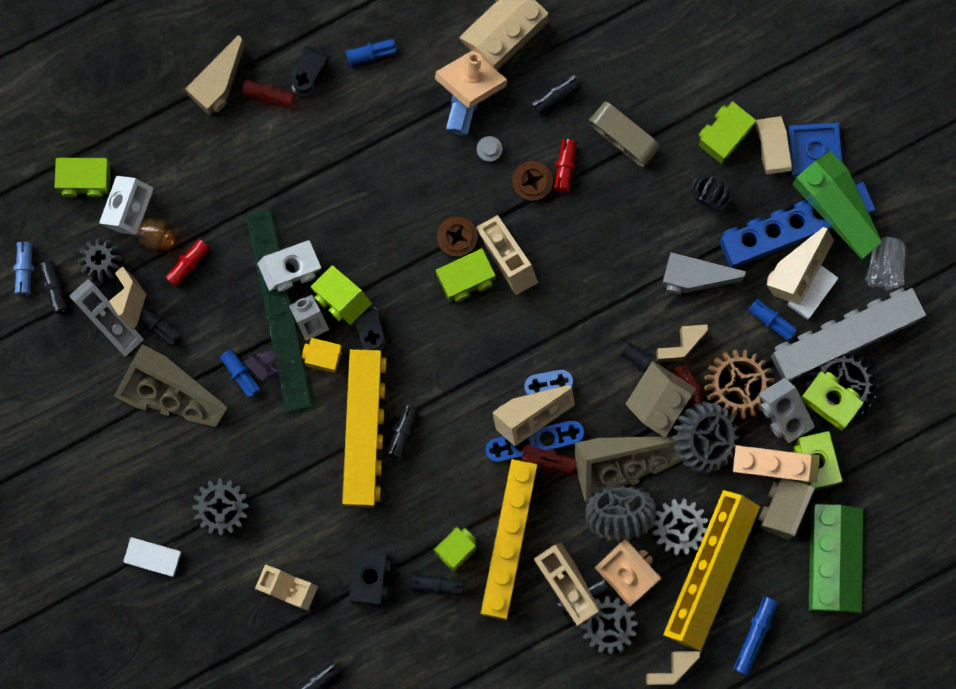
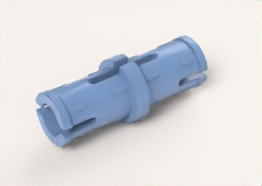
[13,242,34,295]

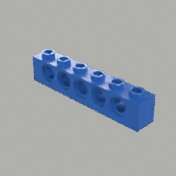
[719,181,875,268]

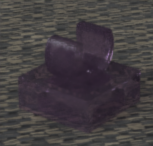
[244,350,278,381]

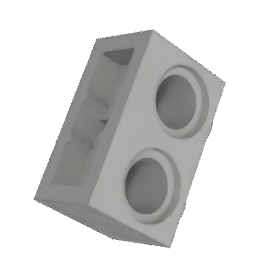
[759,378,815,443]

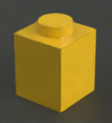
[302,338,343,374]

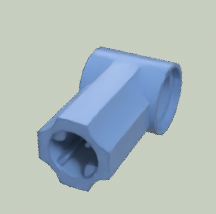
[447,94,478,136]

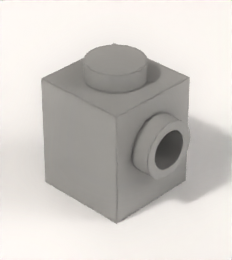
[289,295,329,341]

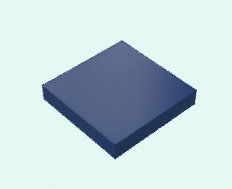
[787,123,842,177]

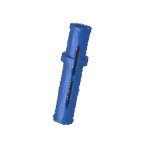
[733,596,779,676]

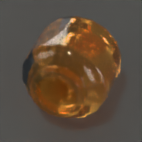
[135,217,175,254]

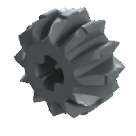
[78,238,122,282]

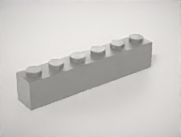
[771,288,926,382]

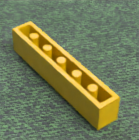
[343,350,386,508]
[481,459,537,620]
[663,490,760,651]

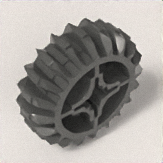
[671,402,739,473]
[585,485,656,541]

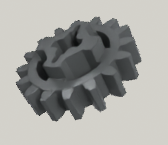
[192,479,250,536]
[580,596,638,654]

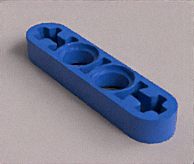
[485,421,584,463]

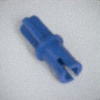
[346,39,397,66]
[748,298,796,340]
[219,349,260,398]

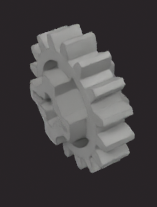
[652,499,708,556]

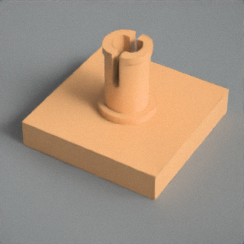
[435,50,507,108]
[595,539,661,607]

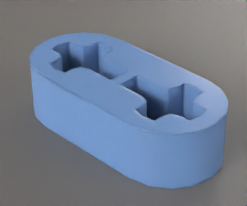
[525,370,573,395]

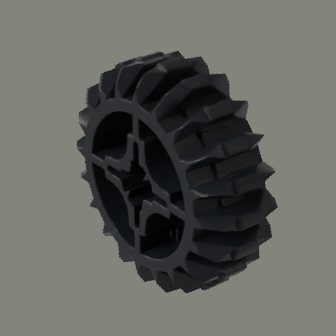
[807,352,877,419]

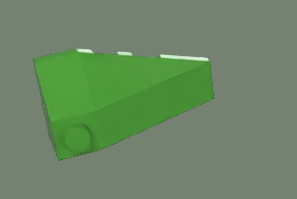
[793,151,882,260]

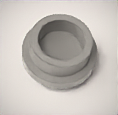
[477,136,502,162]

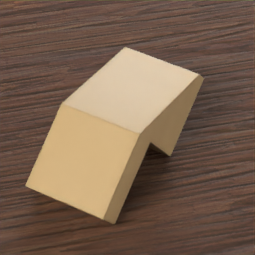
[756,117,792,174]
[109,267,146,329]
[656,325,708,363]
[255,565,318,611]
[646,652,700,685]

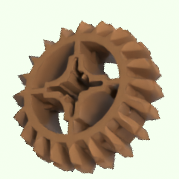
[704,350,774,419]

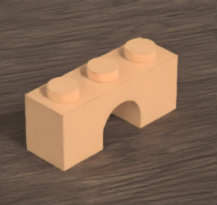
[733,446,820,482]

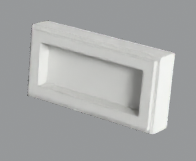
[787,266,838,320]
[123,537,182,577]

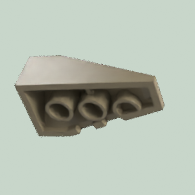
[114,344,227,427]
[575,437,682,502]

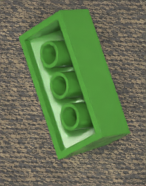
[809,504,863,613]

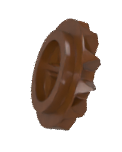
[512,161,553,202]
[437,217,478,258]

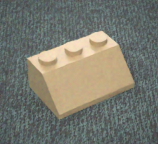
[459,0,549,70]

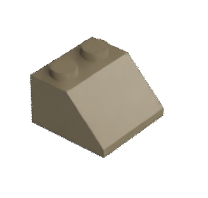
[626,361,696,437]
[758,478,815,540]

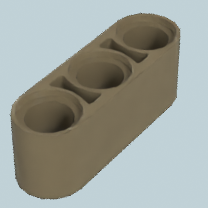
[588,102,661,167]

